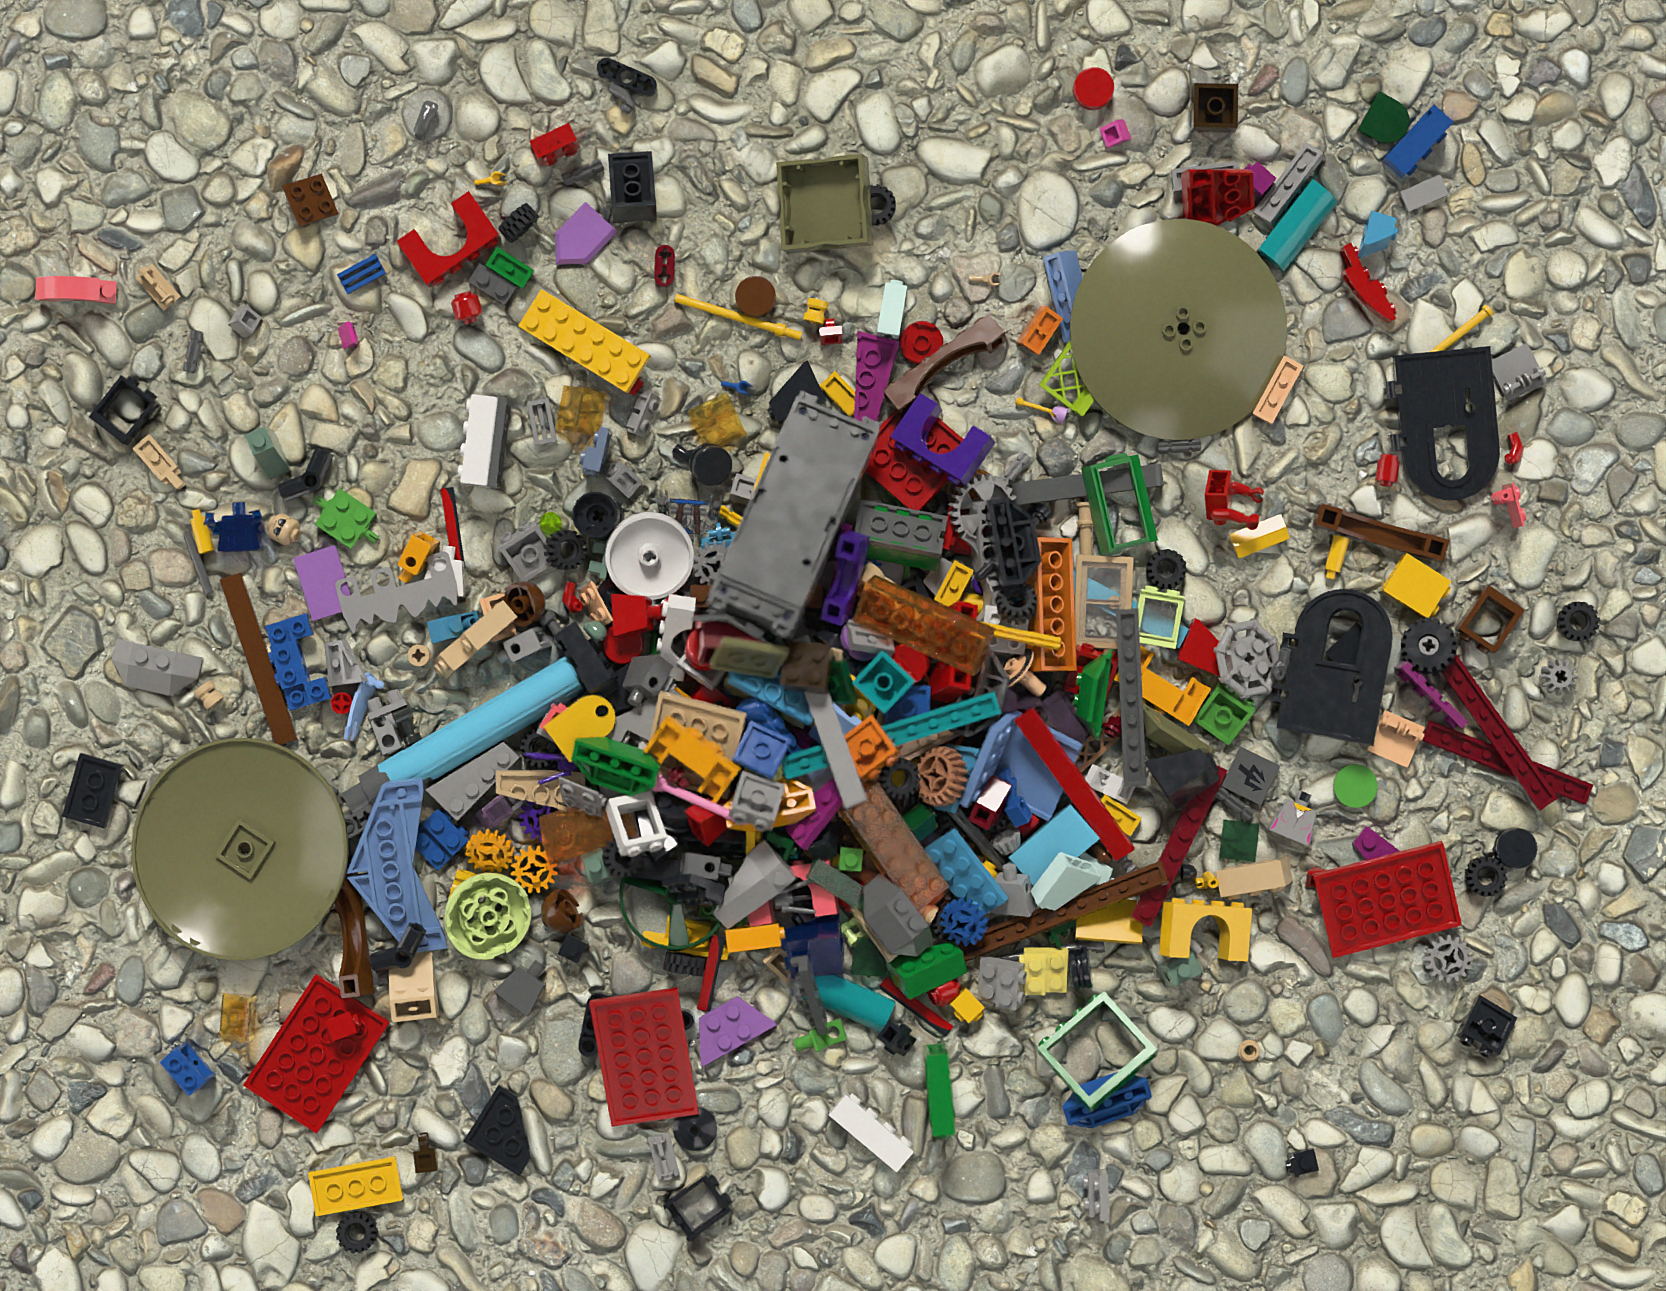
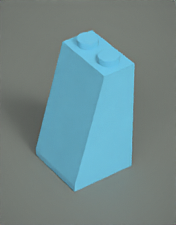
[1007,805,1100,888]

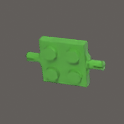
[312,488,379,550]

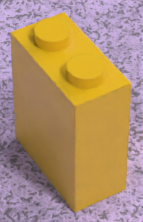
[1380,553,1452,619]

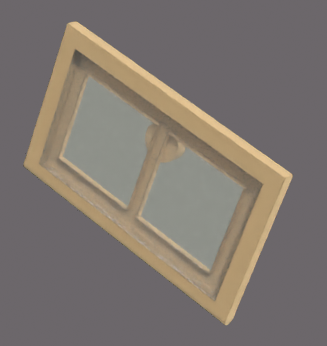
[1074,554,1134,649]

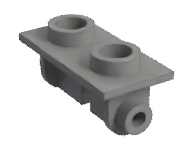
[626,390,661,438]
[648,1132,680,1180]

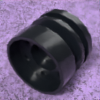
[572,492,625,541]

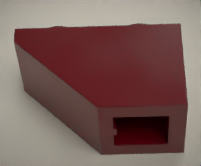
[969,775,1012,830]

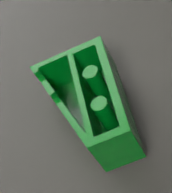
[885,941,967,1000]

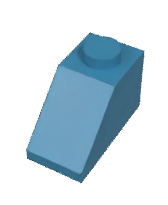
[1358,210,1398,258]

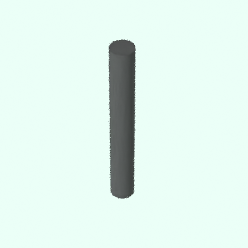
[182,530,214,595]

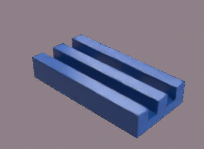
[337,254,387,295]

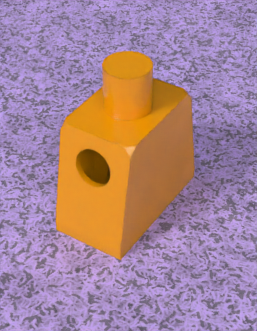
[397,531,440,583]

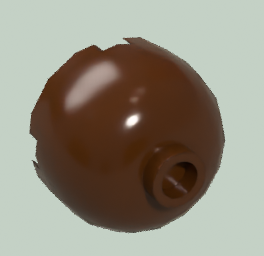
[501,581,546,626]
[541,888,584,933]

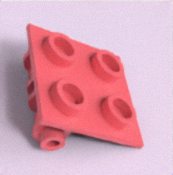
[1491,482,1526,528]

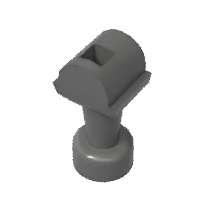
[537,610,566,652]

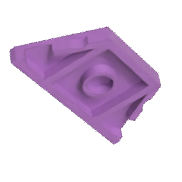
[699,996,777,1067]

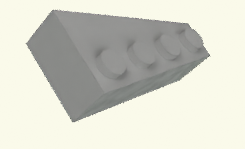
[426,742,521,821]

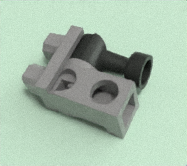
[367,689,422,755]

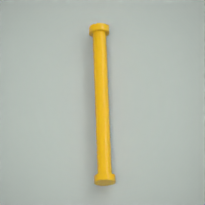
[1430,305,1494,352]

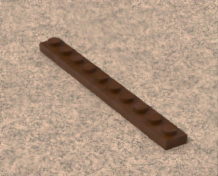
[957,861,1170,962]

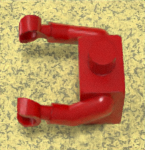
[1204,470,1264,531]

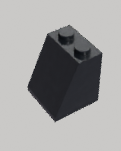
[1144,749,1220,810]

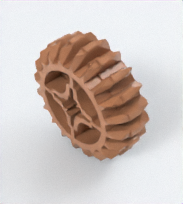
[915,746,969,807]

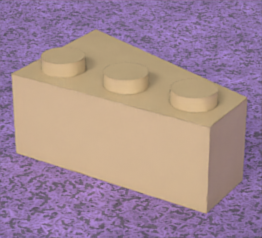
[1216,855,1293,900]

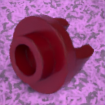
[1102,716,1122,739]
[666,766,690,789]

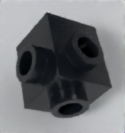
[877,1020,917,1056]

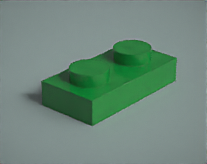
[486,247,535,289]

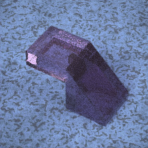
[471,795,514,834]

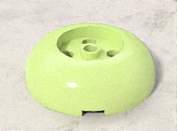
[444,873,531,960]

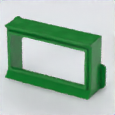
[1081,453,1158,556]

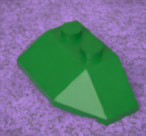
[1073,649,1113,740]
[571,737,660,796]

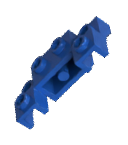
[265,613,332,711]

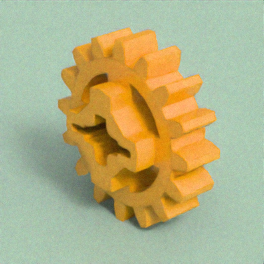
[465,829,514,873]
[510,845,559,893]

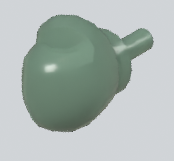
[583,621,607,643]

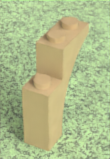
[432,600,517,679]

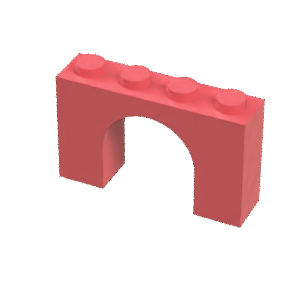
[748,858,840,926]

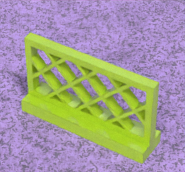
[1038,340,1095,416]

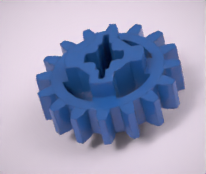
[940,898,988,946]

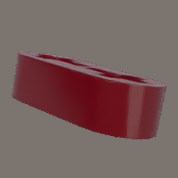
[654,245,675,288]

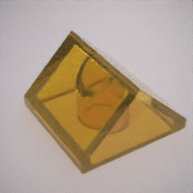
[555,386,607,436]
[219,993,257,1043]

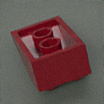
[698,620,767,664]

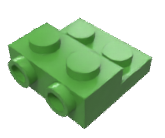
[1193,682,1256,745]

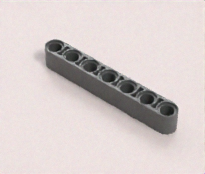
[1011,464,1164,506]

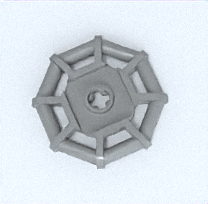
[1213,618,1279,700]

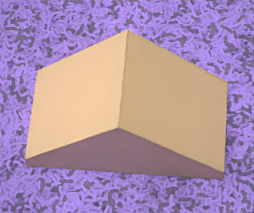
[763,946,799,984]

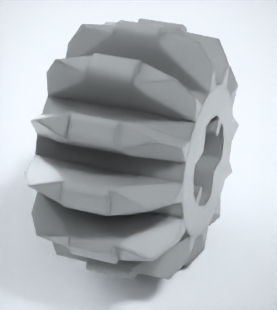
[1539,658,1578,695]

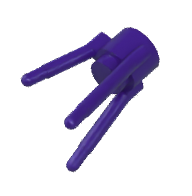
[524,752,577,785]

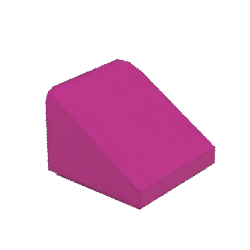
[1099,119,1131,149]
[338,321,359,349]

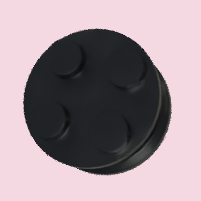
[654,786,703,834]

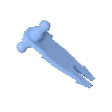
[344,672,384,741]

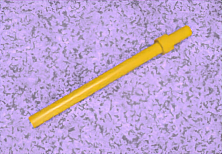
[674,294,803,341]

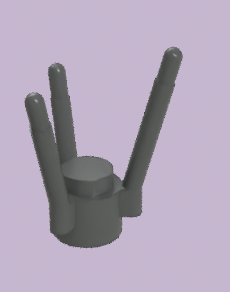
[773,875,823,914]

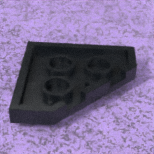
[463,1084,532,1176]

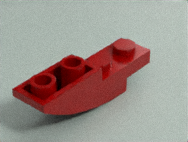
[1340,243,1397,323]

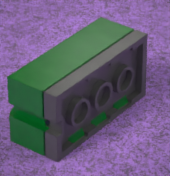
[854,499,948,571]

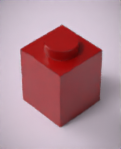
[325,1010,362,1042]

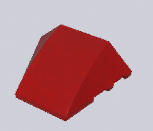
[1181,169,1254,226]

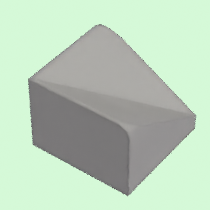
[228,304,262,338]

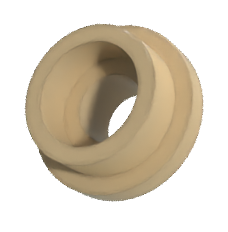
[1238,1040,1260,1062]

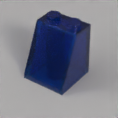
[782,913,844,979]

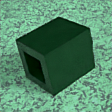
[899,802,938,843]

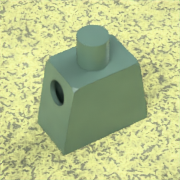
[580,840,615,886]
[1156,949,1203,987]

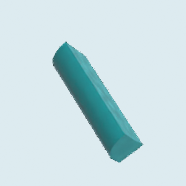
[1256,179,1337,273]
[801,965,896,1032]

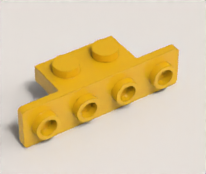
[641,915,729,960]

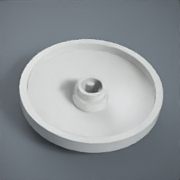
[605,512,694,600]

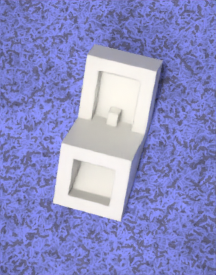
[1085,764,1136,804]

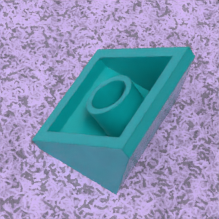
[852,650,915,714]

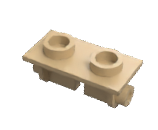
[135,264,181,311]

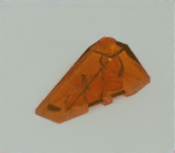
[539,810,637,865]

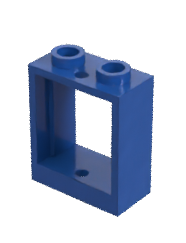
[159,1042,216,1096]

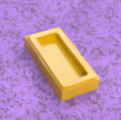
[819,371,855,417]

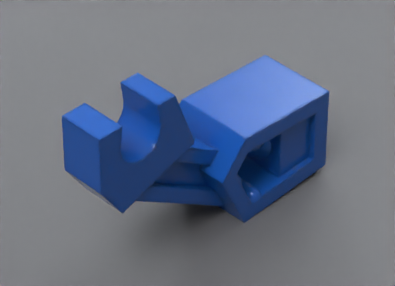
[999,767,1032,827]

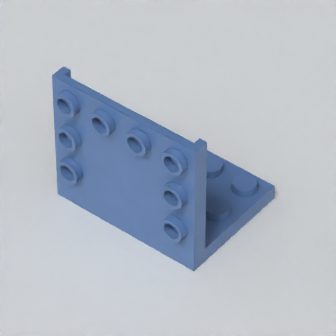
[959,708,1083,822]

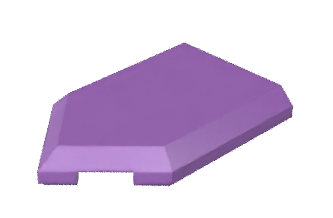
[555,202,617,265]

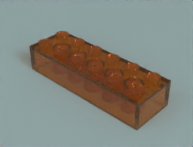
[853,575,996,676]
[838,779,950,912]

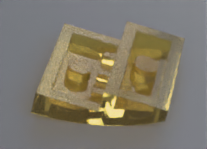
[687,392,747,447]

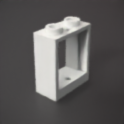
[605,790,667,856]

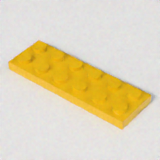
[518,289,651,394]

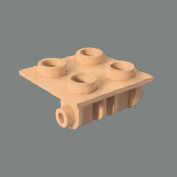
[578,581,613,626]
[1367,710,1425,768]

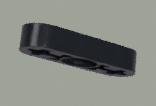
[597,58,657,97]

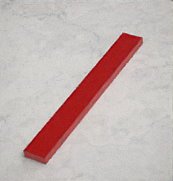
[1014,708,1135,861]

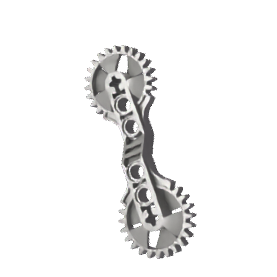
[948,473,1016,666]

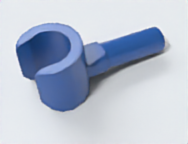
[721,381,753,397]

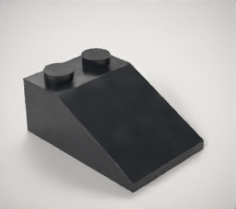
[608,151,657,223]

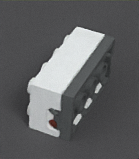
[458,394,511,490]

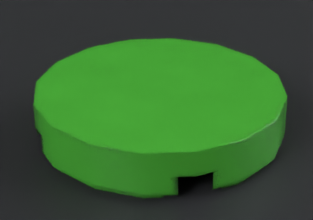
[1333,764,1378,808]

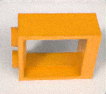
[725,921,786,953]

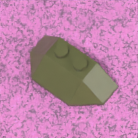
[1143,703,1216,756]

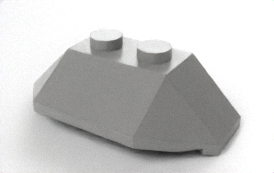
[112,638,203,696]

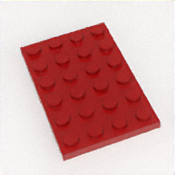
[1312,841,1462,958]
[243,973,391,1134]
[589,987,699,1127]

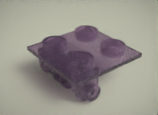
[1002,687,1044,713]

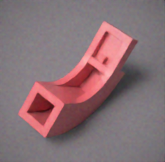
[35,276,117,304]

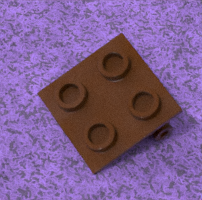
[282,174,339,228]

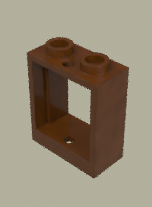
[1455,585,1525,655]

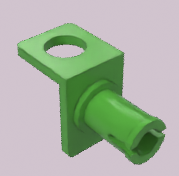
[794,1019,847,1052]

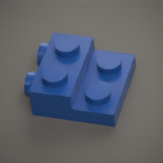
[415,808,470,871]

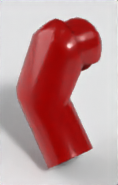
[1504,432,1524,465]
[562,581,583,613]

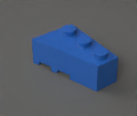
[1382,105,1453,178]

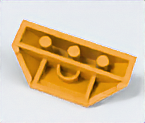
[724,776,816,832]

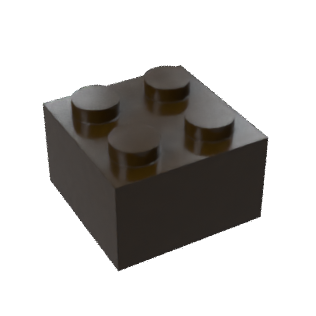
[1190,83,1238,133]
[780,640,834,695]

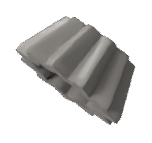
[990,827,1020,855]

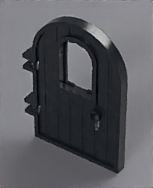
[1384,346,1500,500]
[1270,589,1393,746]

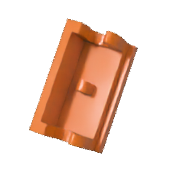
[1016,306,1063,355]

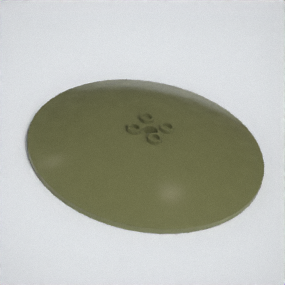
[1070,219,1287,440]
[132,738,348,960]

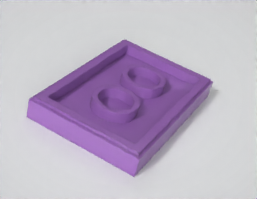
[293,545,352,621]

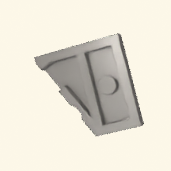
[324,640,367,686]

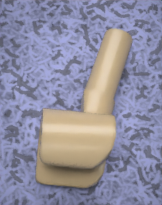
[969,272,1000,287]

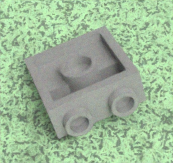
[498,520,551,581]
[728,771,785,831]
[978,955,1027,1010]
[1083,1169,1109,1221]

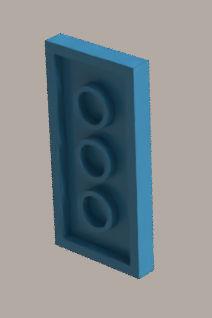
[920,828,1008,915]

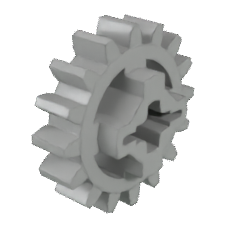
[692,540,729,585]
[1423,934,1473,983]

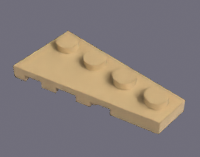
[496,770,585,816]

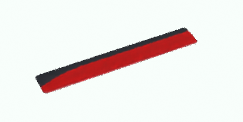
[441,487,465,569]
[697,935,725,1012]
[879,978,953,1036]

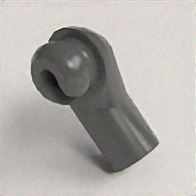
[609,83,635,114]
[1271,648,1291,680]

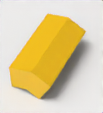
[1229,514,1290,558]

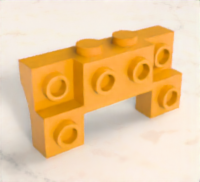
[1113,645,1211,726]
[643,715,741,804]

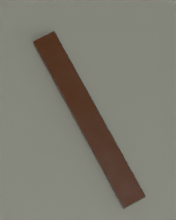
[220,573,298,745]

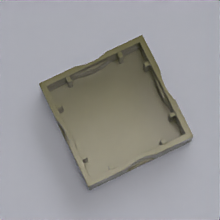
[776,154,873,253]

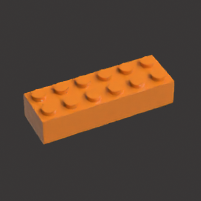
[1023,537,1077,672]

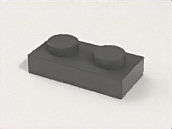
[468,263,518,306]

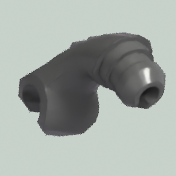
[414,100,438,141]

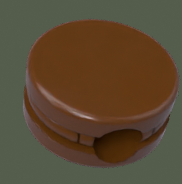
[735,276,776,318]

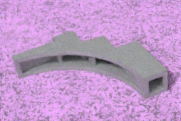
[536,676,677,744]

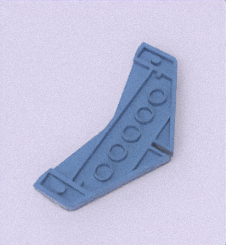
[347,777,447,952]

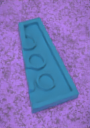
[728,672,813,726]

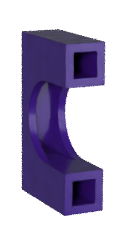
[890,393,996,486]

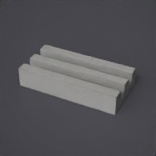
[527,398,557,446]

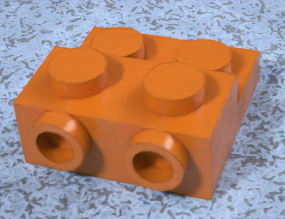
[844,715,901,780]

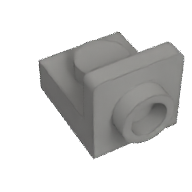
[605,461,643,498]

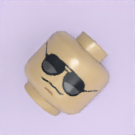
[267,513,301,546]

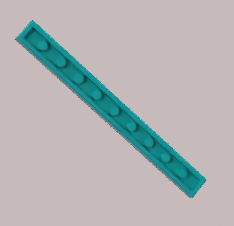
[781,691,1001,779]

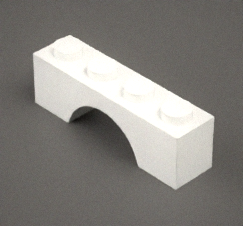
[656,594,696,682]

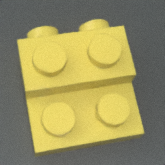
[1019,947,1068,995]

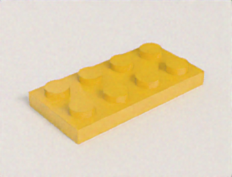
[308,1156,404,1216]

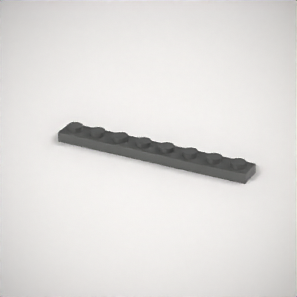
[1116,608,1147,786]

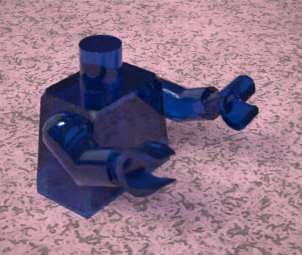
[203,502,265,552]

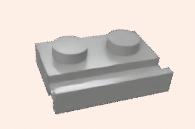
[846,620,895,656]

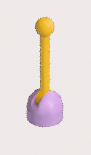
[1015,397,1068,424]

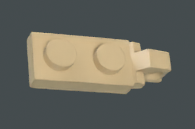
[133,434,186,490]

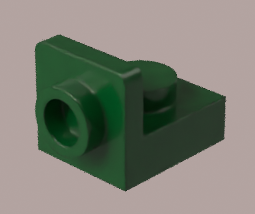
[766,827,799,862]
[1046,920,1076,948]

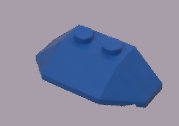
[1062,1072,1152,1128]

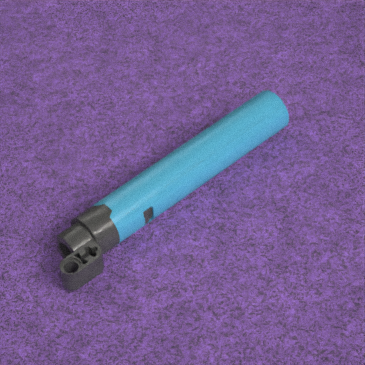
[342,656,587,840]

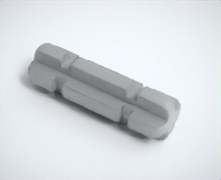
[1000,452,1030,487]

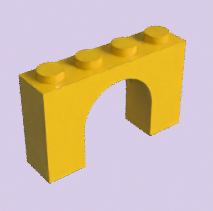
[1159,898,1252,961]

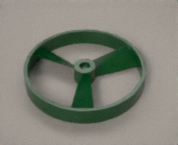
[619,839,729,951]

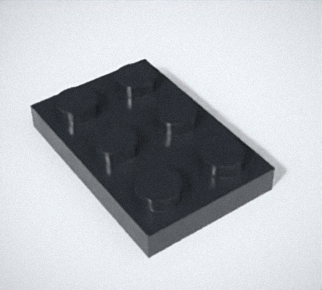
[62,753,124,829]

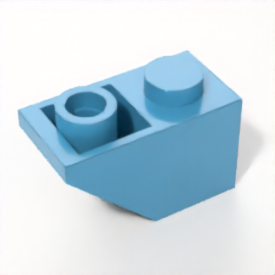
[427,611,479,644]

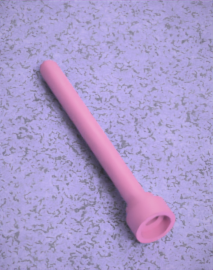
[650,774,746,825]

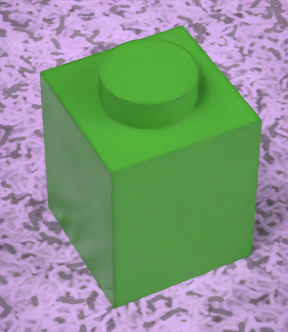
[839,846,863,872]

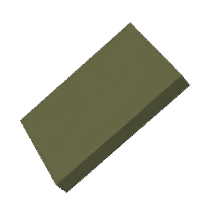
[710,637,788,678]

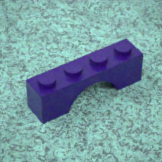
[821,530,870,626]

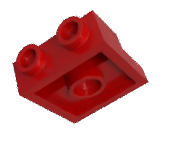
[1063,643,1118,700]

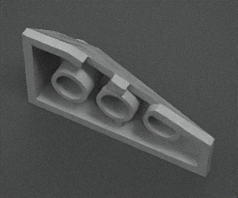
[713,839,796,929]

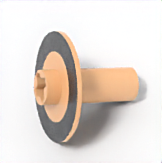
[1003,649,1046,697]

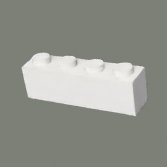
[829,1092,914,1172]

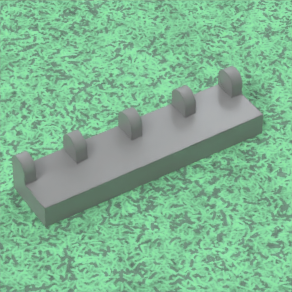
[1253,142,1326,228]

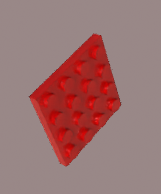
[865,410,963,511]

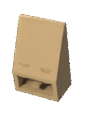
[389,950,440,1022]

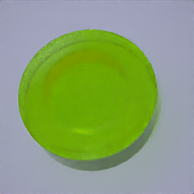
[540,512,562,534]

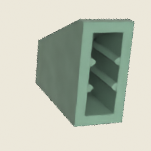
[245,426,291,480]

